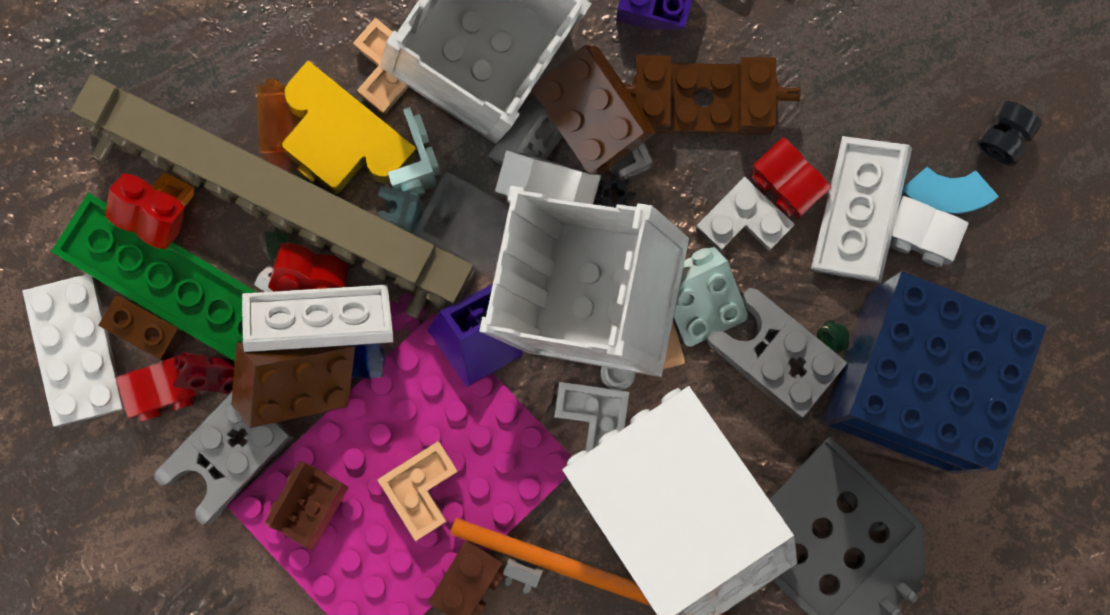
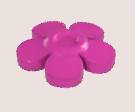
[389,293,426,332]

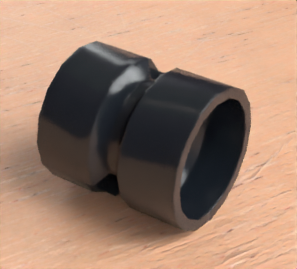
[976,101,1042,166]

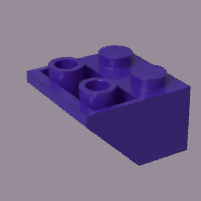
[616,0,692,30]
[427,284,523,387]

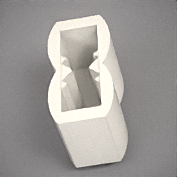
[890,196,969,267]

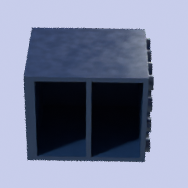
[820,271,1047,474]

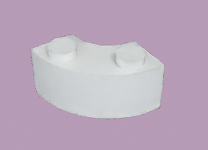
[495,150,601,204]

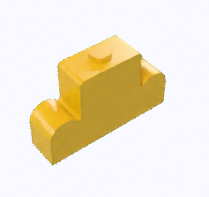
[282,60,417,194]

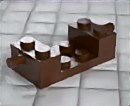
[624,55,801,135]

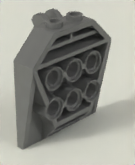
[769,436,925,615]

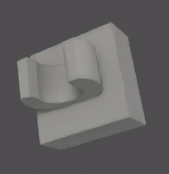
[503,556,544,594]

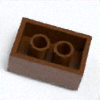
[531,45,657,175]
[231,342,355,428]

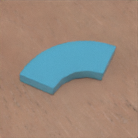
[902,167,999,215]

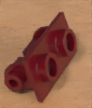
[172,352,235,394]

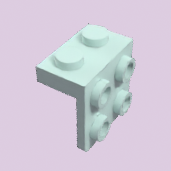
[387,107,441,201]
[673,246,748,347]

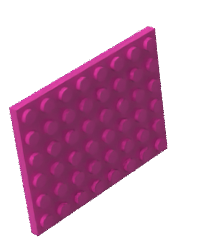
[227,312,572,615]

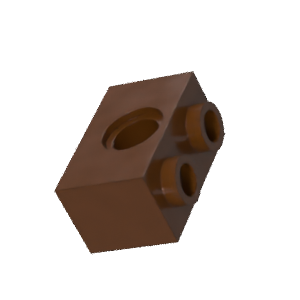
[98,295,186,361]

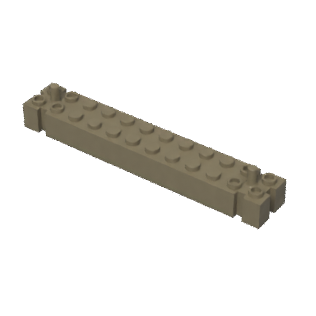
[70,74,476,319]

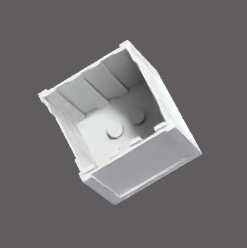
[380,0,592,144]
[480,186,689,377]

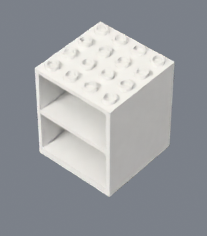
[562,386,797,615]

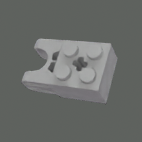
[706,288,847,420]
[154,392,295,526]

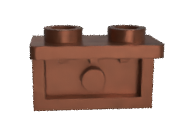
[265,461,349,551]
[428,540,504,615]

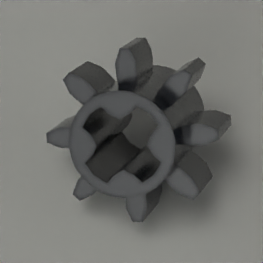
[594,174,636,208]

